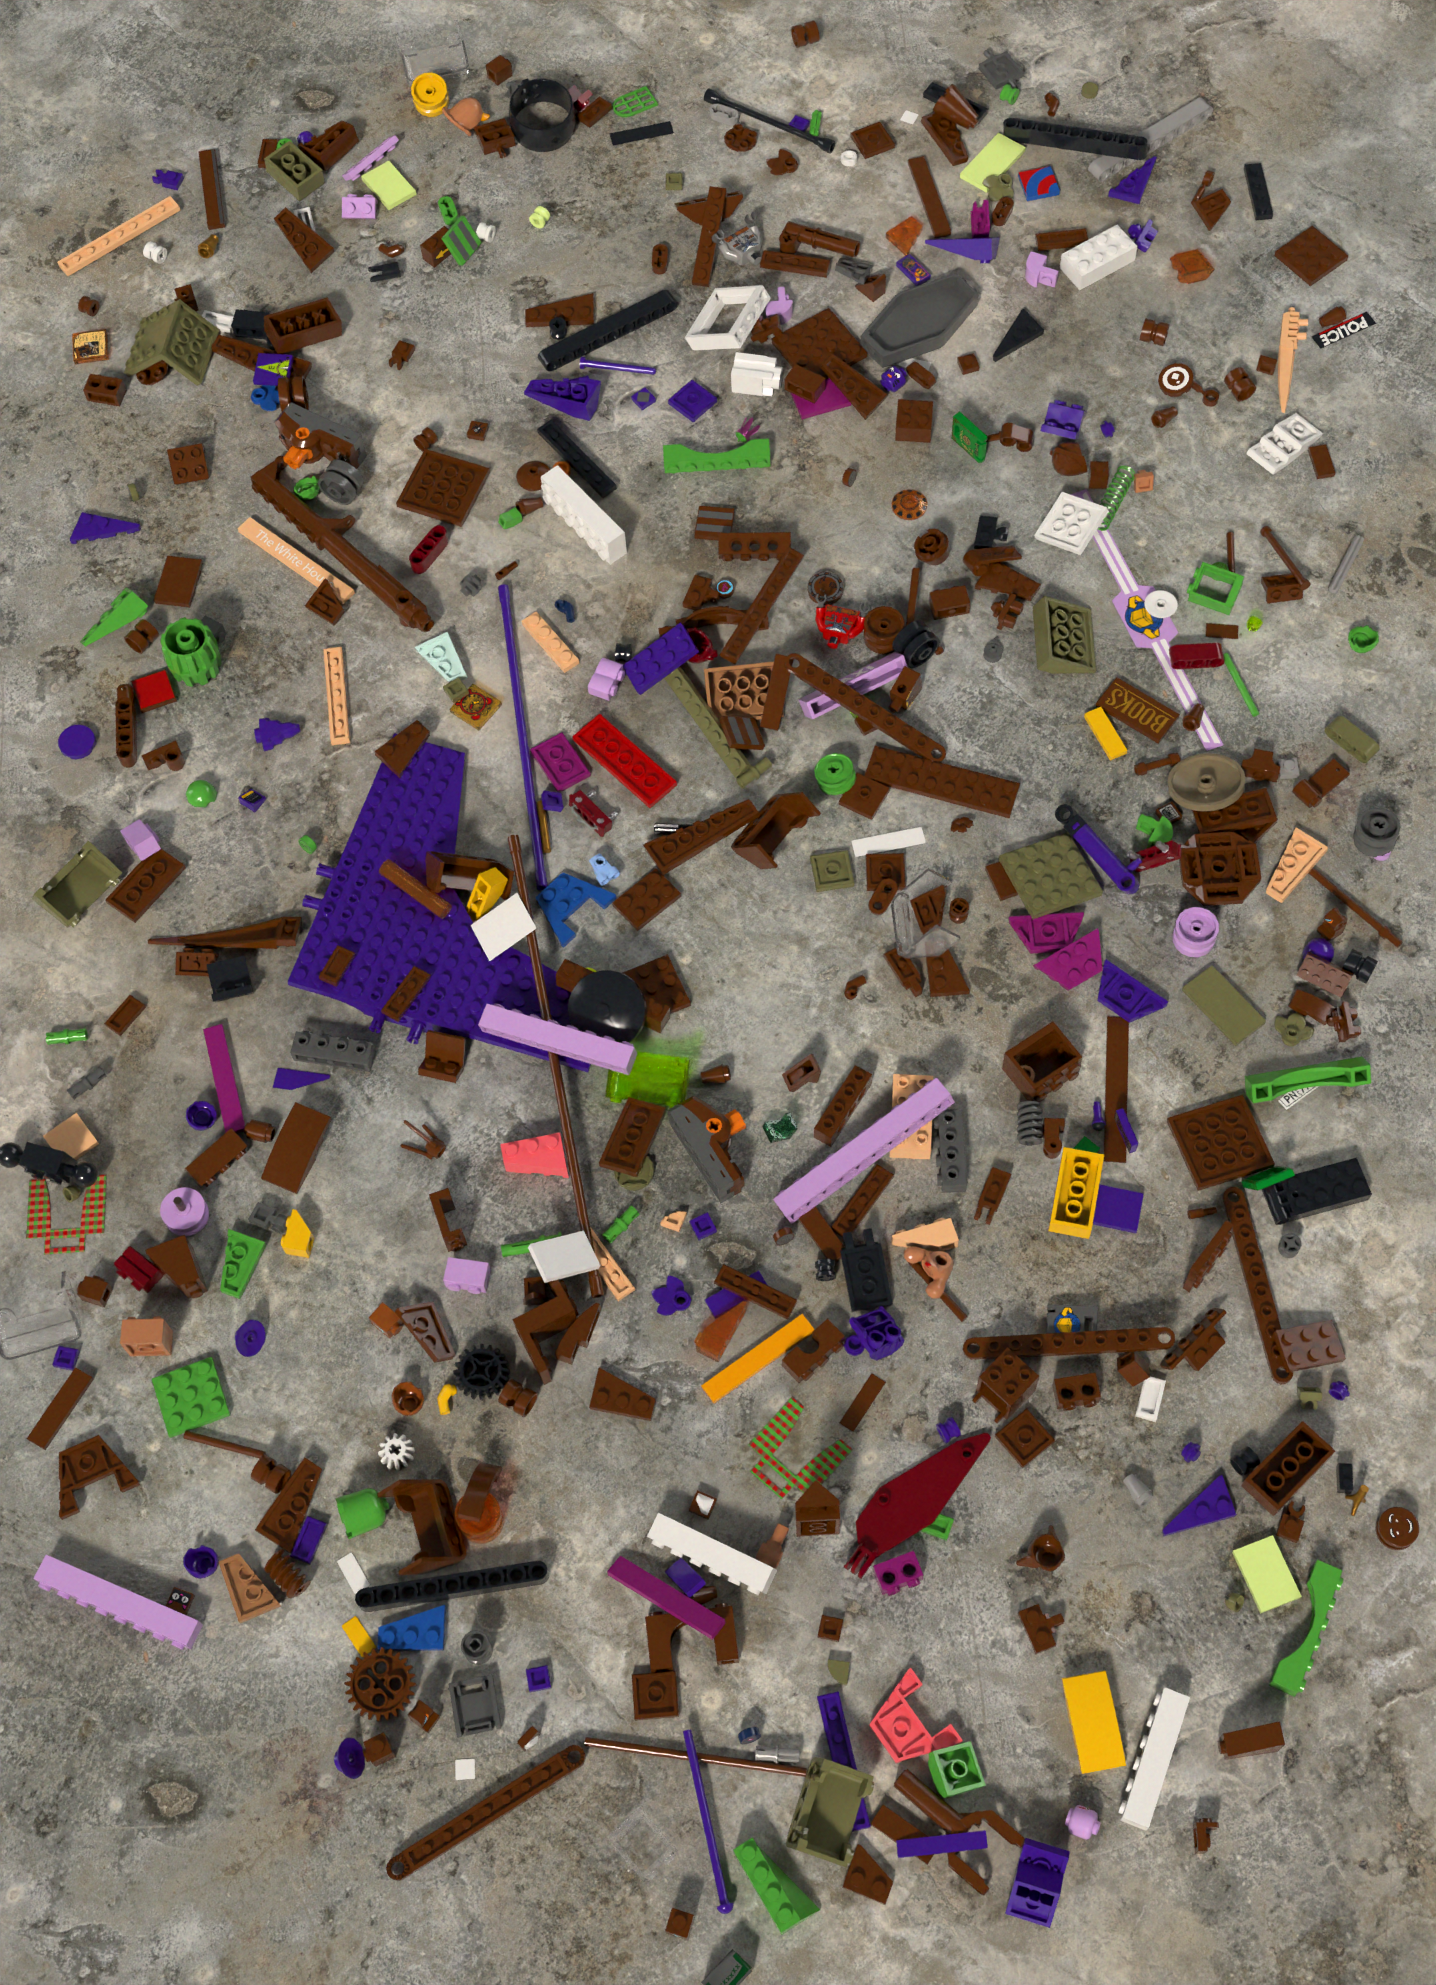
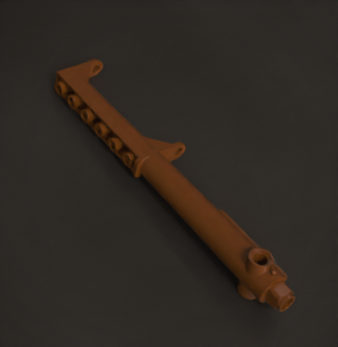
[250,456,434,632]

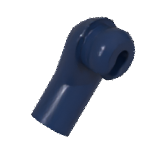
[554,599,575,623]

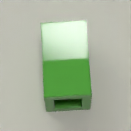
[498,507,523,530]

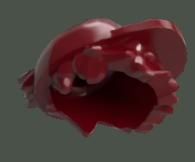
[686,627,718,664]

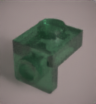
[762,1112,798,1143]

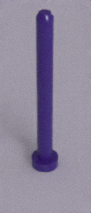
[580,357,656,375]

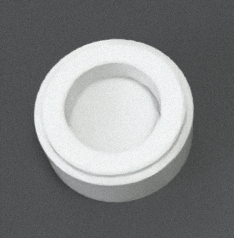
[841,150,857,166]

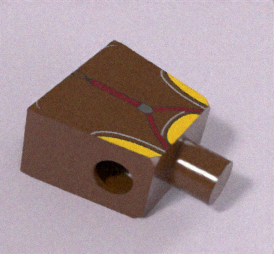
[888,666,922,714]

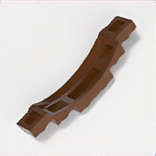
[658,606,769,638]

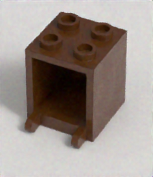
[972,1347,1040,1424]

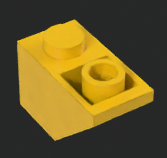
[281,1209,314,1258]

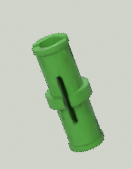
[46,1028,88,1045]
[602,1205,640,1243]

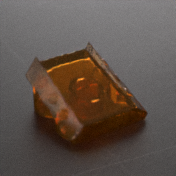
[1170,249,1215,284]

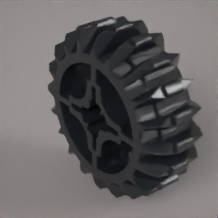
[453,1343,510,1401]

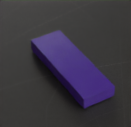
[705,1271,767,1319]

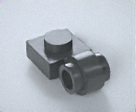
[248,1202,287,1234]

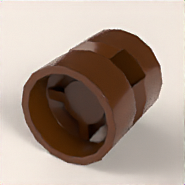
[791,20,820,48]
[1139,318,1170,346]
[1224,367,1256,402]
[124,619,159,654]
[498,1379,538,1417]
[251,1455,291,1494]

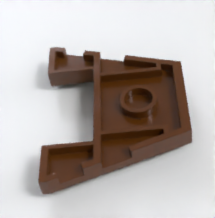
[59,1435,140,1520]

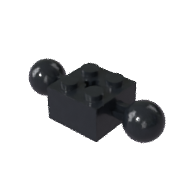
[0,1142,98,1187]

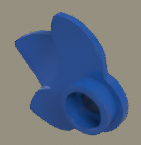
[251,385,280,411]

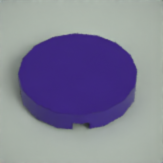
[58,724,96,760]

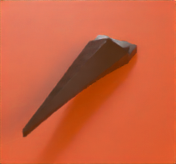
[148,917,302,949]

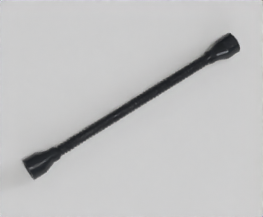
[704,88,836,154]

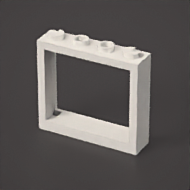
[685,285,771,350]

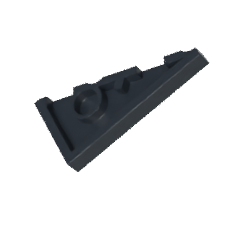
[993,309,1044,362]

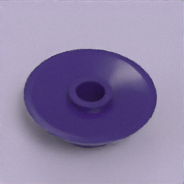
[235,1320,266,1357]
[334,1738,365,1779]

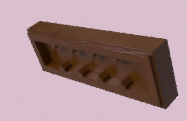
[1035,228,1088,251]

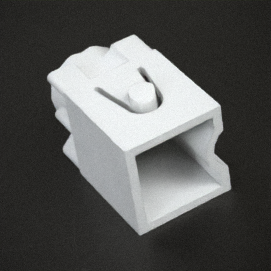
[731,352,783,397]

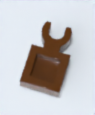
[389,340,415,370]
[1276,1501,1305,1543]

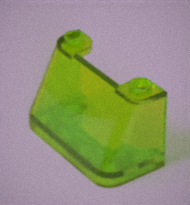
[605,1051,693,1109]

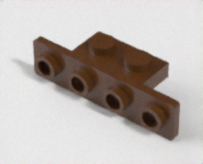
[1160,1308,1227,1371]

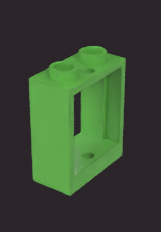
[1187,562,1244,616]

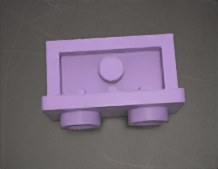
[342,194,378,219]

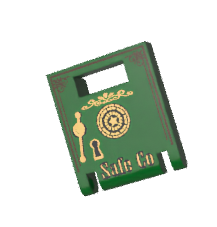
[951,411,987,463]

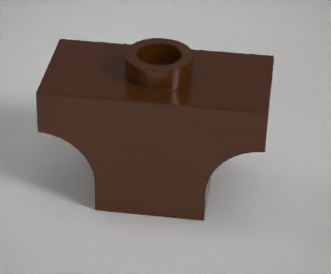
[1241,748,1281,782]

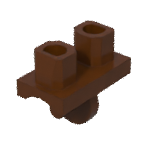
[751,314,782,344]
[991,593,1024,630]
[1327,1001,1361,1042]

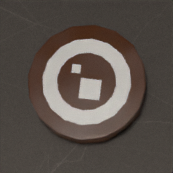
[1158,363,1194,397]

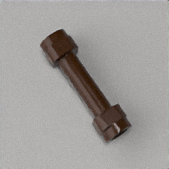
[1134,753,1181,776]

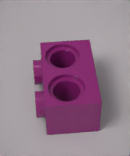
[873,1551,924,1596]

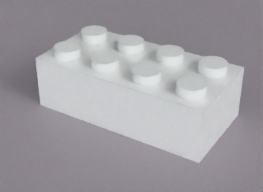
[1060,225,1137,290]

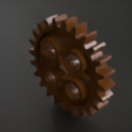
[344,1647,417,1722]

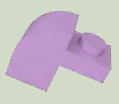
[1025,251,1059,288]
[765,287,793,325]

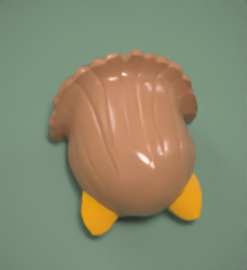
[442,97,490,136]

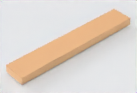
[323,647,350,745]

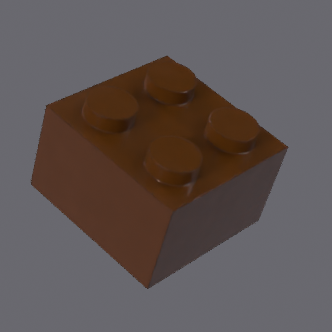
[895,399,933,443]

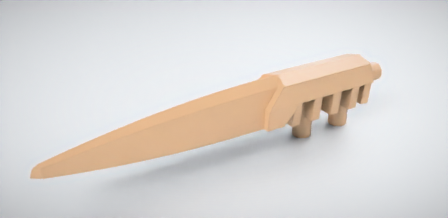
[1278,307,1308,413]

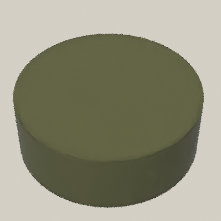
[1081,82,1098,99]

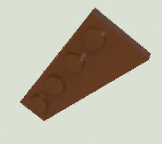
[255,1457,322,1554]

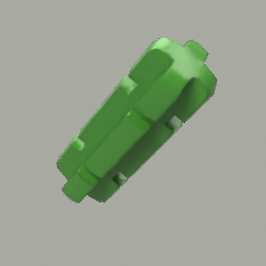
[809,110,822,137]

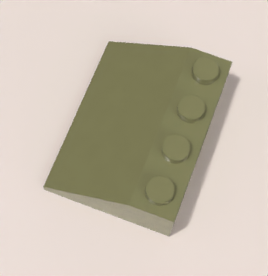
[1033,596,1096,674]

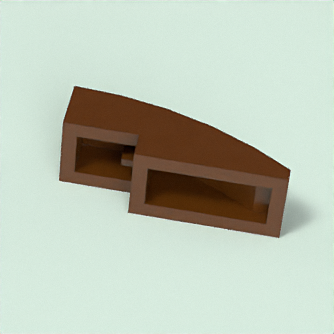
[555,1303,601,1365]

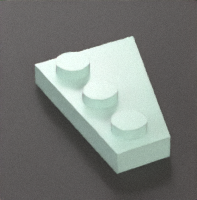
[414,632,468,683]

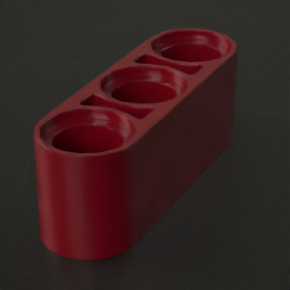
[409,525,449,574]
[1169,643,1225,669]

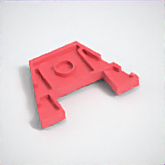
[869,1668,963,1763]

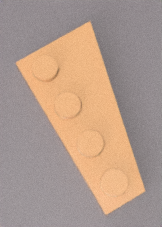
[1266,827,1328,903]

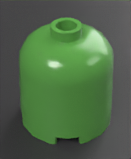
[335,1488,389,1539]

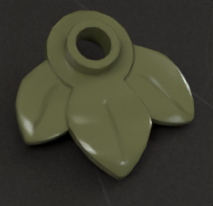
[982,173,1014,202]
[1275,1013,1314,1047]

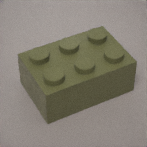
[264,141,324,201]

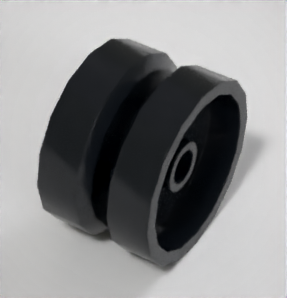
[892,620,940,668]

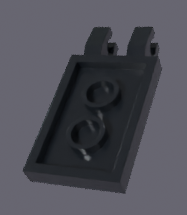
[840,1228,893,1312]

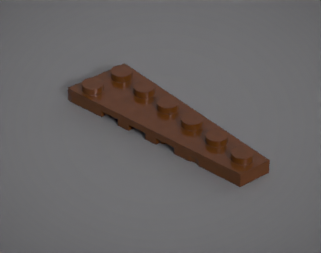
[211,335,312,384]
[643,799,760,875]

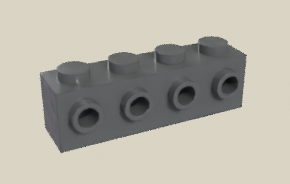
[290,1031,375,1072]
[933,1109,967,1193]

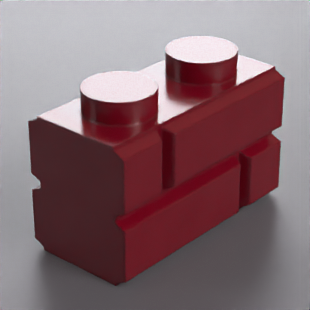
[114,1246,164,1293]

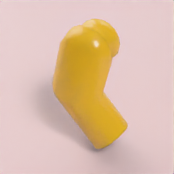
[437,1383,457,1415]

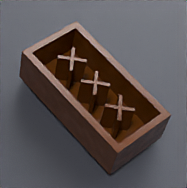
[264,297,342,354]

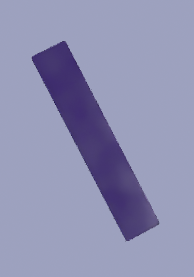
[896,1830,988,1858]

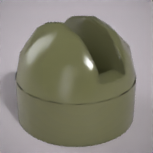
[63,1185,81,1202]
[1225,1593,1244,1612]

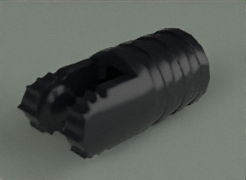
[368,262,401,282]

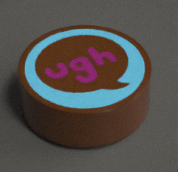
[716,580,734,598]

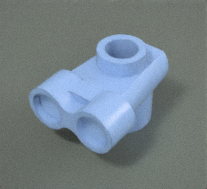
[589,853,620,886]

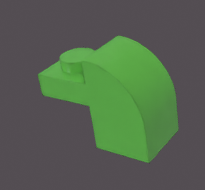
[1136,814,1173,848]

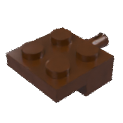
[474,118,516,158]

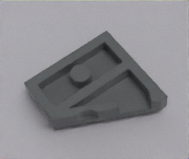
[835,258,873,285]

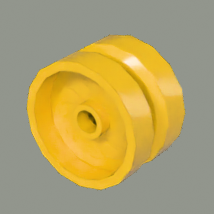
[411,73,449,117]

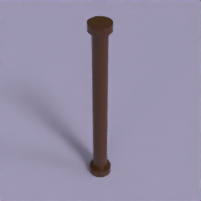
[1260,526,1311,590]

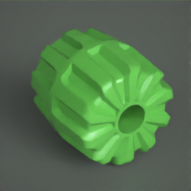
[160,617,222,687]

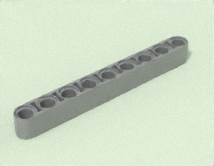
[1088,97,1213,182]

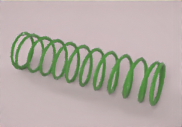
[1097,466,1135,531]

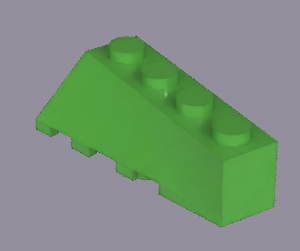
[733,1837,820,1935]

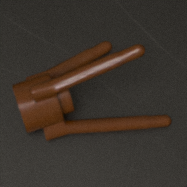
[400,1120,446,1160]

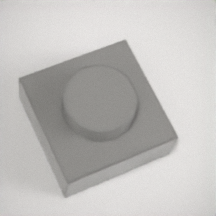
[1277,758,1299,779]

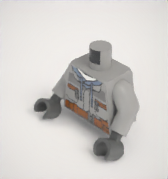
[712,212,762,265]

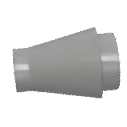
[1123,1474,1154,1507]

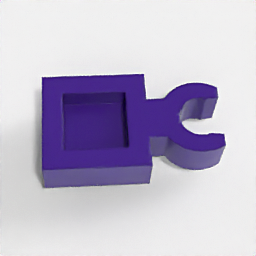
[152,170,184,191]

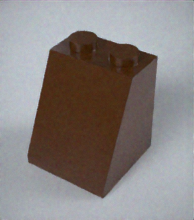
[145,1235,208,1299]

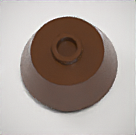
[914,529,950,566]

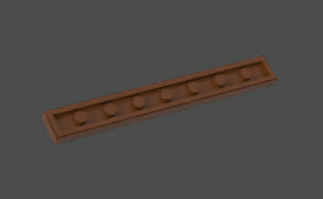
[720,546,804,665]

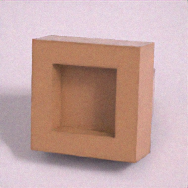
[1134,469,1154,493]

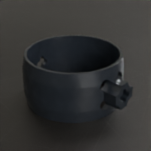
[509,78,576,152]

